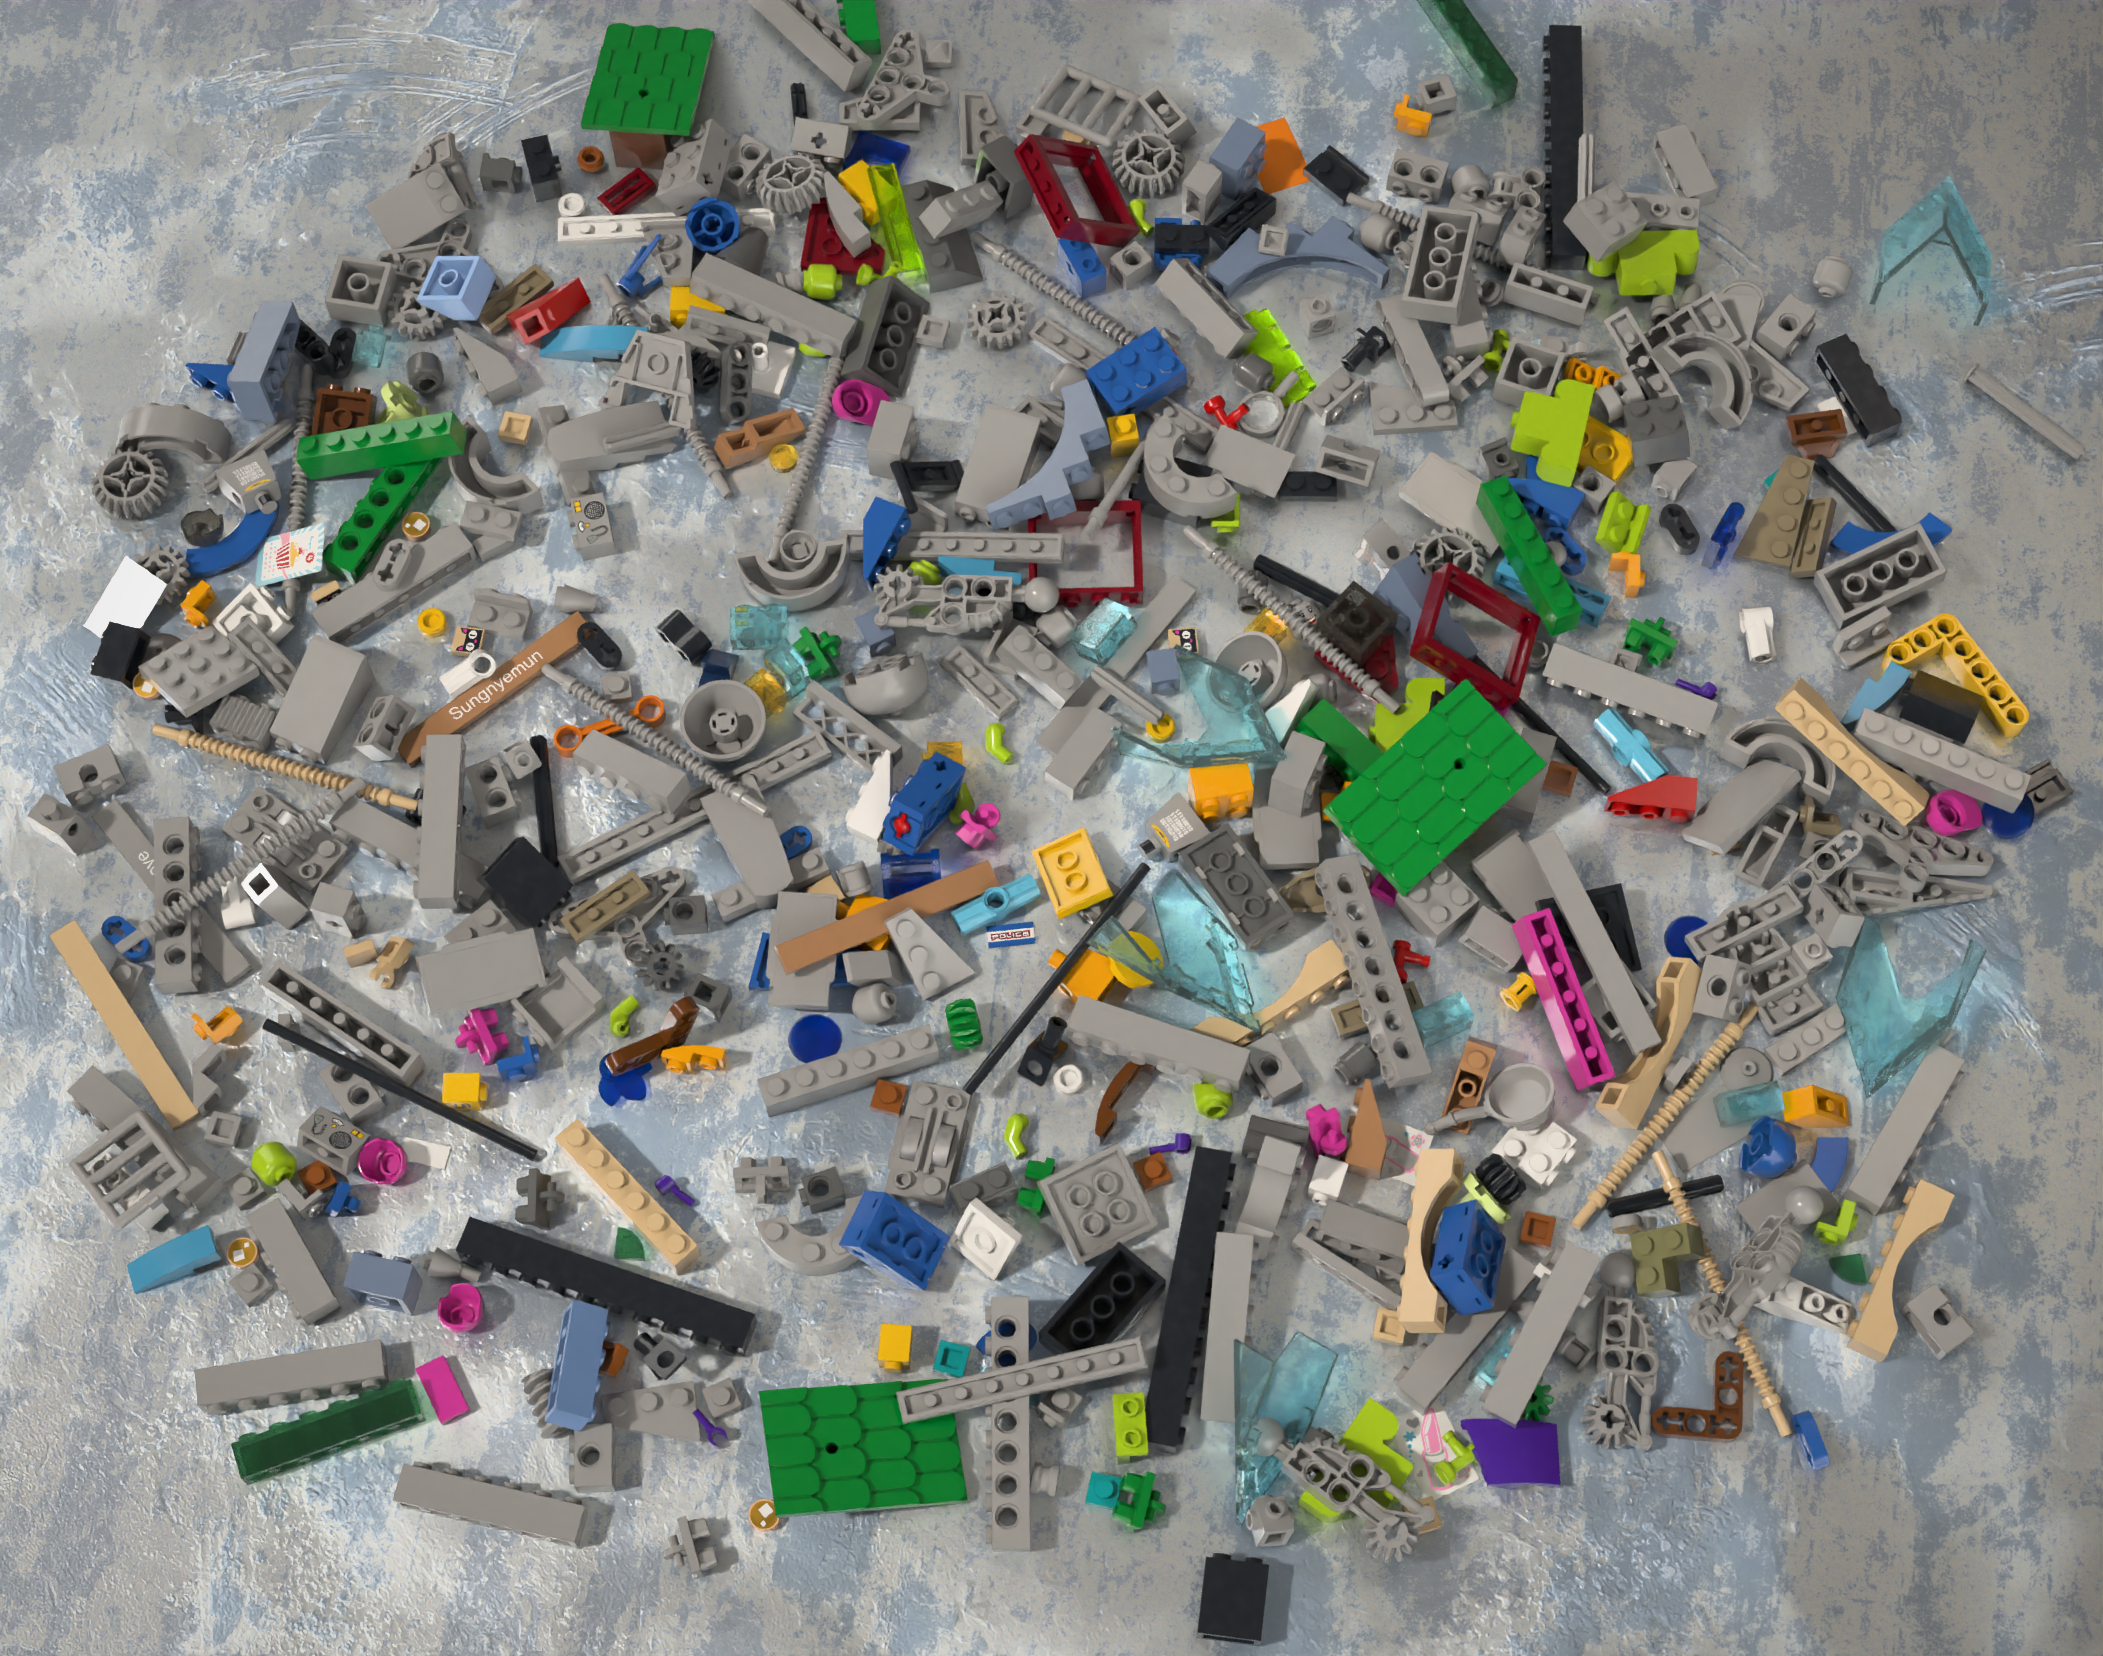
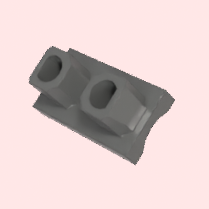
[515,1168,565,1230]

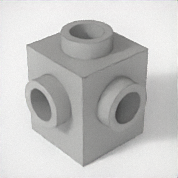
[1246,1495,1294,1548]

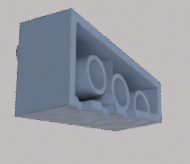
[227,301,301,422]
[1370,552,1479,681]

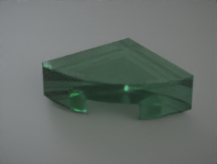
[614,1227,645,1261]
[1829,1253,1868,1286]

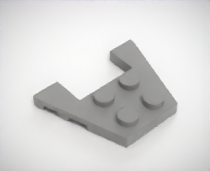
[598,330,696,430]

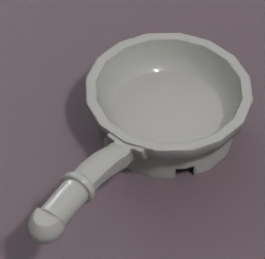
[1424,1063,1556,1136]

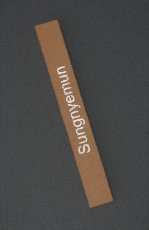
[397,611,595,768]

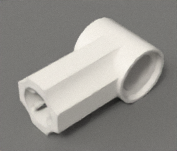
[1739,606,1776,664]
[439,649,496,699]
[221,871,257,929]

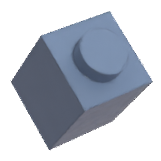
[854,607,896,658]
[1146,648,1180,696]

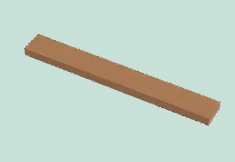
[774,860,1000,975]

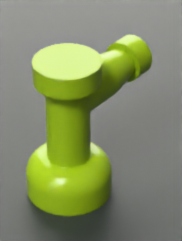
[856,261,902,287]
[1481,329,1511,372]
[1434,1430,1477,1486]

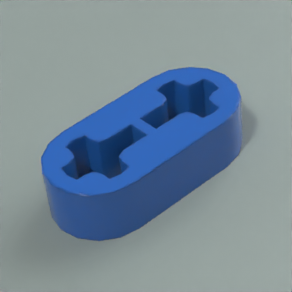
[1543,527,1587,576]
[779,826,812,860]
[101,916,152,963]
[1792,1410,1830,1471]

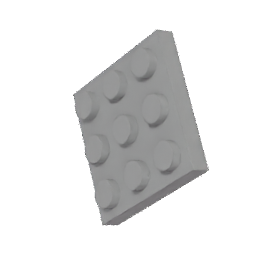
[138,625,260,718]
[1037,1143,1158,1266]

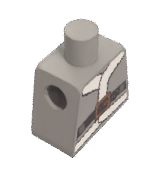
[1352,519,1411,581]

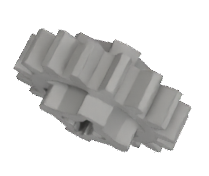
[387,282,448,340]
[967,291,1026,349]
[135,544,190,605]

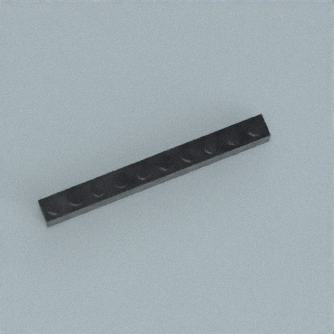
[1542,25,1586,270]
[1145,1146,1236,1454]
[456,1217,758,1357]

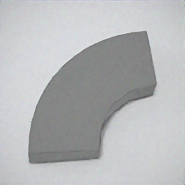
[408,132,457,179]

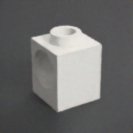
[1307,1155,1348,1206]

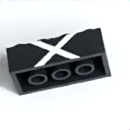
[1039,1242,1166,1356]

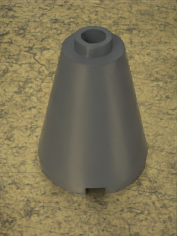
[715,227,769,276]

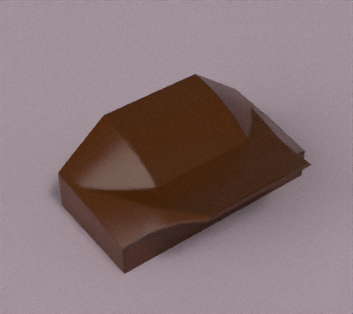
[1785,409,1848,460]

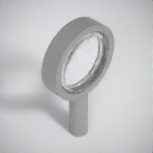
[1238,371,1300,438]

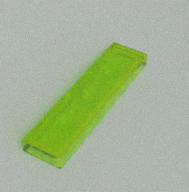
[867,163,923,274]

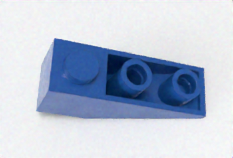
[185,363,240,410]
[1497,477,1585,531]
[863,497,911,591]

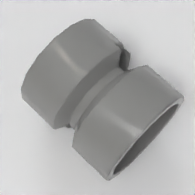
[1593,373,1645,423]
[780,530,817,572]

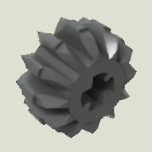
[633,940,684,991]

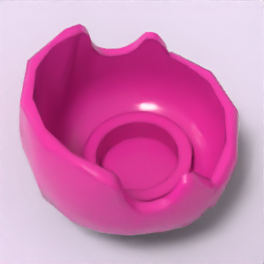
[357,1138,408,1185]
[438,1283,484,1333]

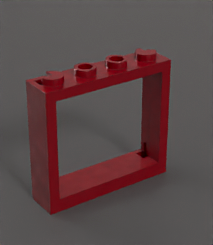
[1013,134,1140,248]
[1028,500,1143,608]
[1409,562,1541,710]

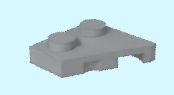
[1014,396,1065,449]

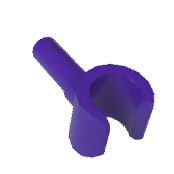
[1675,678,1717,700]
[1149,1133,1192,1155]
[655,1175,695,1207]
[692,1408,728,1449]

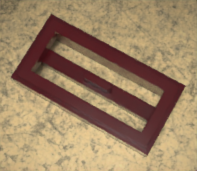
[597,167,657,215]

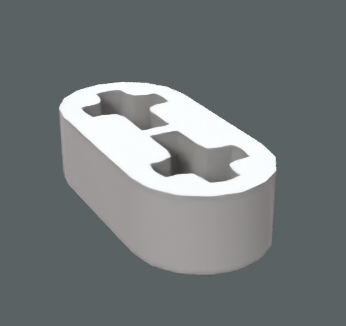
[373,539,412,592]

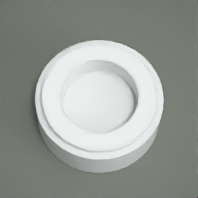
[558,193,587,217]
[1054,1064,1084,1096]

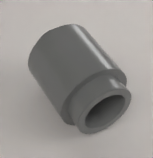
[1237,570,1269,614]
[1333,1041,1378,1085]

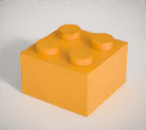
[1187,758,1254,823]

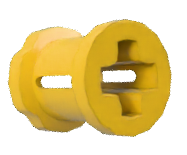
[1499,972,1538,1011]

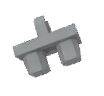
[733,1156,790,1204]

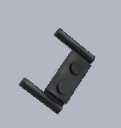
[889,460,964,514]

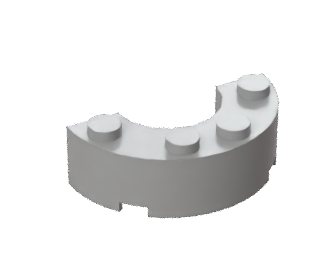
[1649,331,1753,430]
[115,402,232,464]
[1144,414,1237,519]
[448,415,544,515]
[734,538,850,611]
[1719,716,1836,809]
[1235,1134,1307,1261]
[756,1195,862,1276]

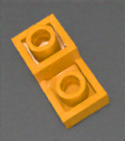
[1562,357,1622,397]
[661,1045,728,1074]

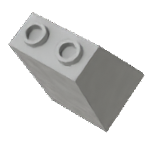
[955,402,1041,530]
[269,634,376,765]

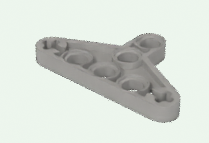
[856,29,950,130]
[376,218,504,303]
[1851,809,1994,892]
[548,866,686,968]

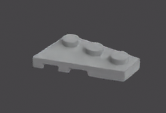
[883,907,975,1000]

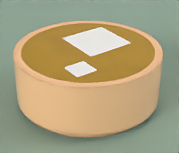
[402,512,431,541]
[133,672,161,700]
[227,1237,259,1270]
[749,1499,780,1532]

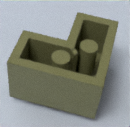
[1630,1223,1705,1299]

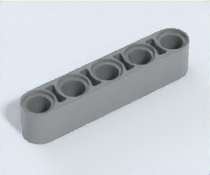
[1375,293,1449,408]

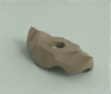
[1279,865,1372,913]

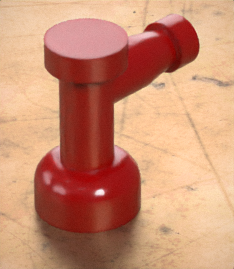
[1203,395,1250,431]
[1393,940,1430,984]

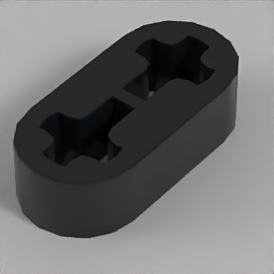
[329,328,359,379]
[1659,504,1700,555]
[576,622,622,671]

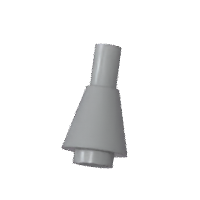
[423,1247,482,1283]

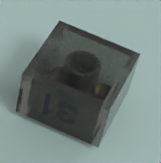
[1315,581,1398,668]

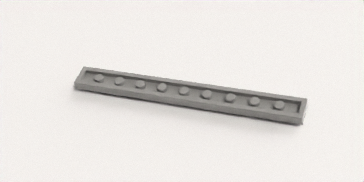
[557,729,832,884]

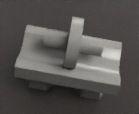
[1441,355,1489,405]
[662,1516,718,1579]

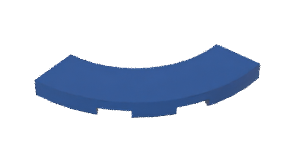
[185,501,280,579]
[1830,512,1952,556]
[1811,1137,1848,1193]

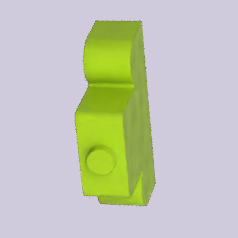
[1586,230,1700,296]
[1510,379,1595,487]
[1368,677,1445,753]
[1298,1397,1413,1523]

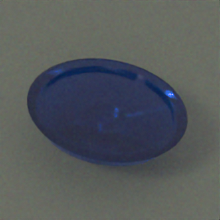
[1981,793,2035,839]
[1664,915,1709,965]
[788,1014,842,1063]

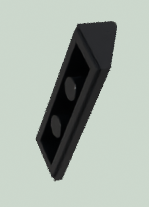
[1205,187,1277,252]

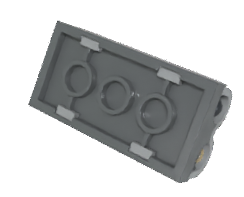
[1178,822,1295,952]

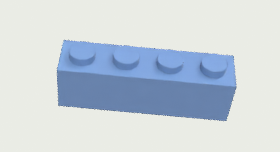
[545,1299,610,1432]

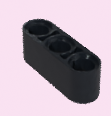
[294,318,339,375]

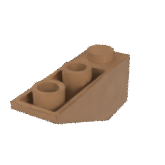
[1442,1036,1498,1135]
[1340,1078,1387,1180]

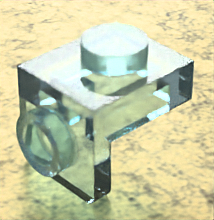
[351,325,392,368]

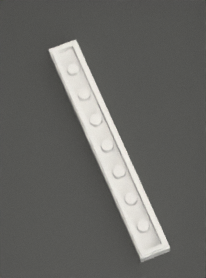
[558,208,776,246]

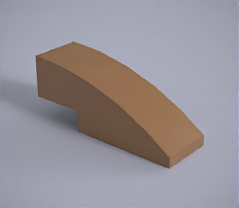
[714,408,806,469]

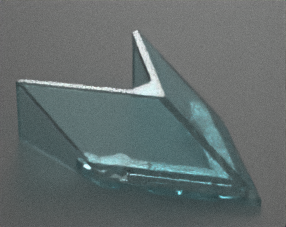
[1869,175,1992,326]
[1111,644,1287,769]
[1086,871,1261,1033]
[1835,913,1987,1098]
[1234,1331,1339,1527]

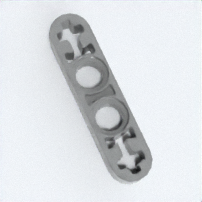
[1767,829,1863,900]

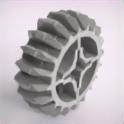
[1112,128,1185,198]
[756,152,827,215]
[91,446,169,520]
[1411,527,1486,602]

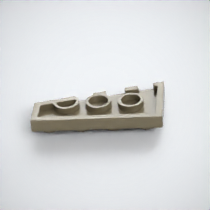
[1733,454,1815,570]

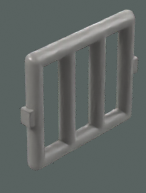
[1030,64,1141,148]
[69,1110,191,1230]

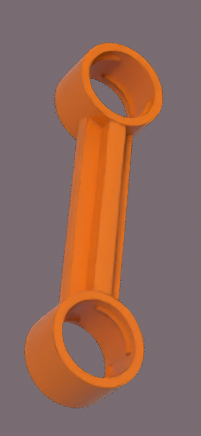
[554,695,666,758]

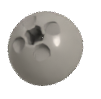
[1208,631,1288,714]
[679,680,766,762]

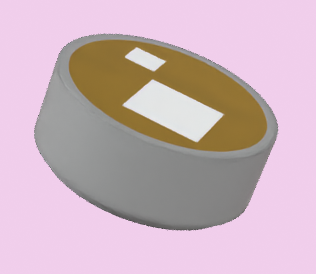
[1611,1214,1643,1234]

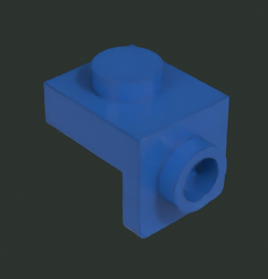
[497,1036,541,1082]

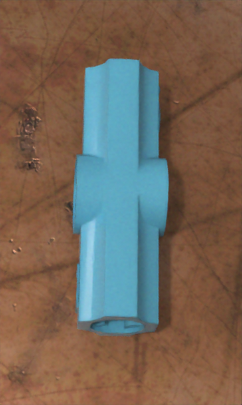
[1593,708,1669,783]
[951,873,1041,936]

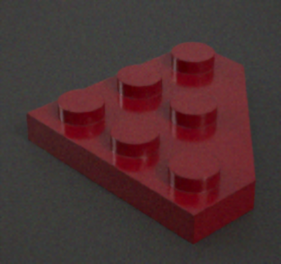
[800,197,886,277]
[1314,595,1399,706]

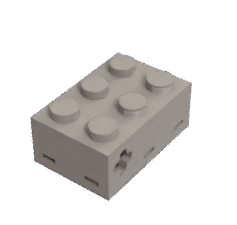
[656,119,733,216]

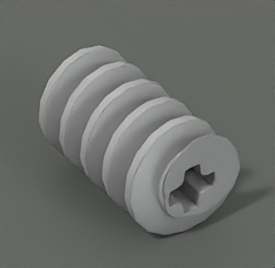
[521,1368,571,1439]

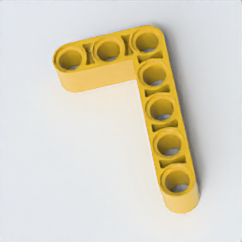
[1881,613,2029,738]

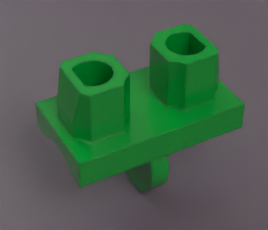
[1623,617,1678,667]
[791,626,842,681]
[1017,1157,1055,1219]
[1111,1471,1166,1533]

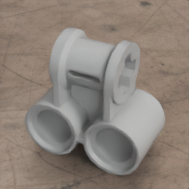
[1488,166,1545,216]

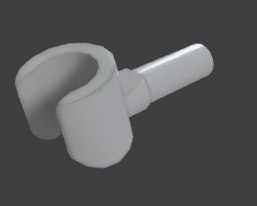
[635,305,666,333]

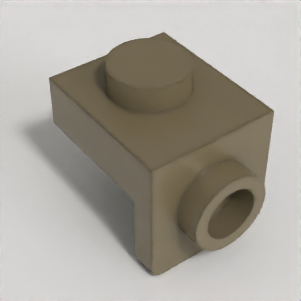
[1798,796,1842,838]

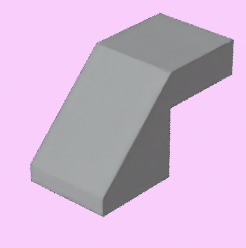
[842,950,905,988]
[192,1043,228,1118]

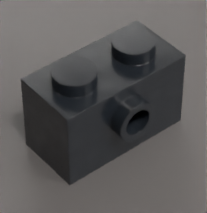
[521,134,563,203]
[90,621,151,690]

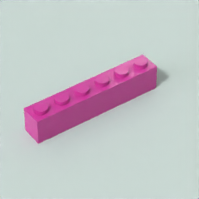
[1512,908,1616,1092]

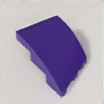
[1460,1419,1561,1490]

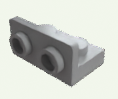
[1302,367,1366,427]
[467,588,533,641]
[1832,606,1895,668]
[981,611,1039,680]

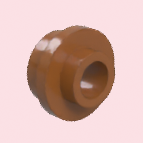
[577,146,605,173]

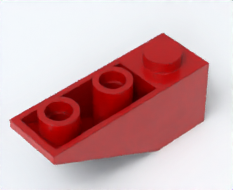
[506,277,591,345]
[1604,775,1698,823]

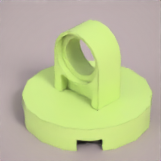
[376,380,430,424]
[1455,1171,1512,1225]

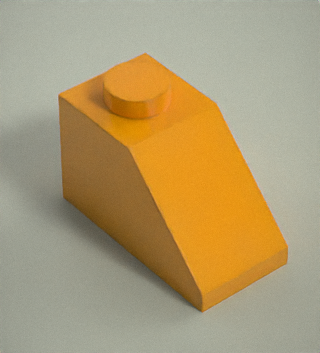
[1782,1084,1850,1128]

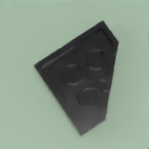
[1535,883,1642,972]

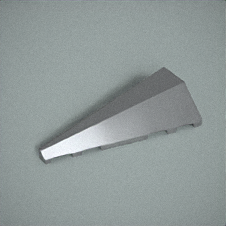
[1839,867,1993,916]

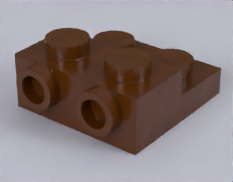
[311,384,377,436]

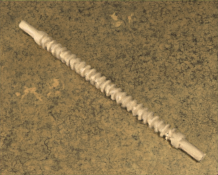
[152,723,418,810]
[1570,1002,1759,1230]
[1652,1150,1793,1438]

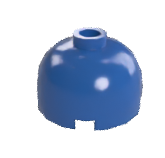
[685,197,741,255]
[1739,1116,1797,1178]

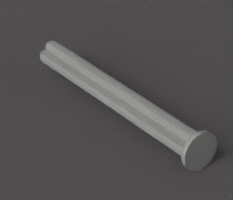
[1963,363,2085,459]

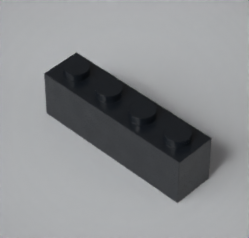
[1812,334,1902,448]

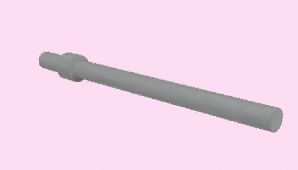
[1080,416,1160,541]

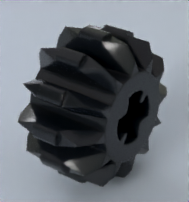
[691,348,720,397]
[1475,1153,1526,1205]

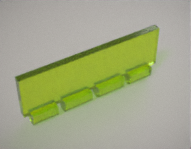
[1243,308,1317,410]

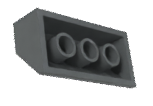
[900,180,983,294]
[840,275,930,398]

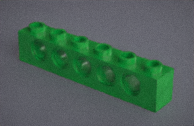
[322,457,444,585]

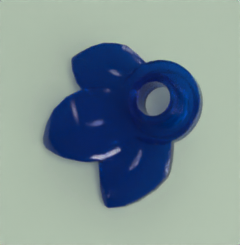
[598,1053,653,1107]

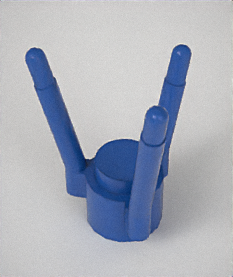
[616,234,663,298]

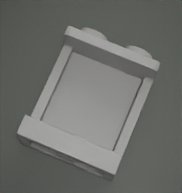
[511,956,606,1053]

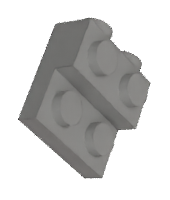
[1581,958,1657,1044]

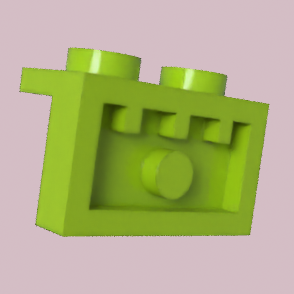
[1595,491,1651,554]
[1113,1392,1148,1464]

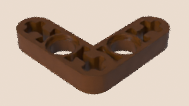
[605,996,700,1076]
[1651,1351,1743,1443]

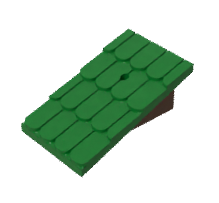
[581,23,715,170]
[1323,679,1547,897]
[759,1379,968,1518]

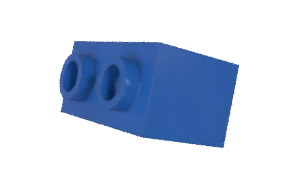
[1058,239,1107,299]

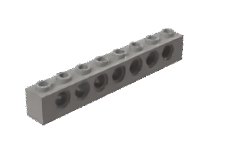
[1315,854,1432,1090]
[985,1296,1030,1552]

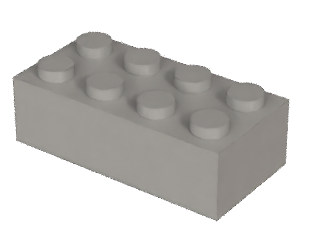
[1402,205,1479,325]
[1813,522,1947,630]

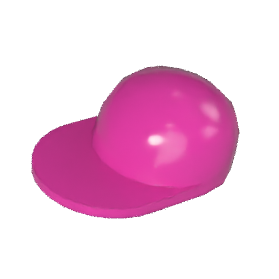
[832,379,891,427]
[1925,790,1982,836]

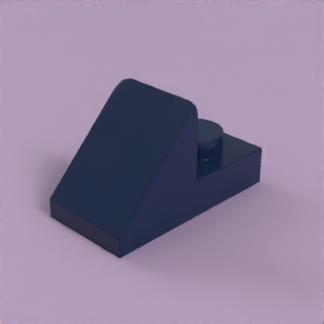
[698,649,739,687]

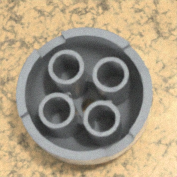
[840,650,928,717]

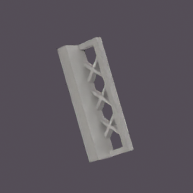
[792,680,903,775]
[1291,1218,1402,1311]

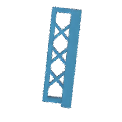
[1493,556,1611,628]

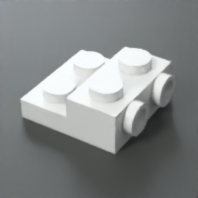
[212,583,294,654]
[1490,1121,1578,1192]

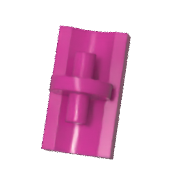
[955,803,1001,850]
[455,1008,509,1066]
[1306,1104,1347,1161]

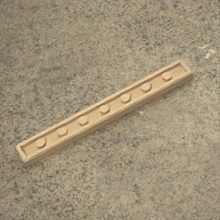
[49,920,200,1131]

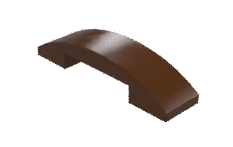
[1095,1061,1157,1146]

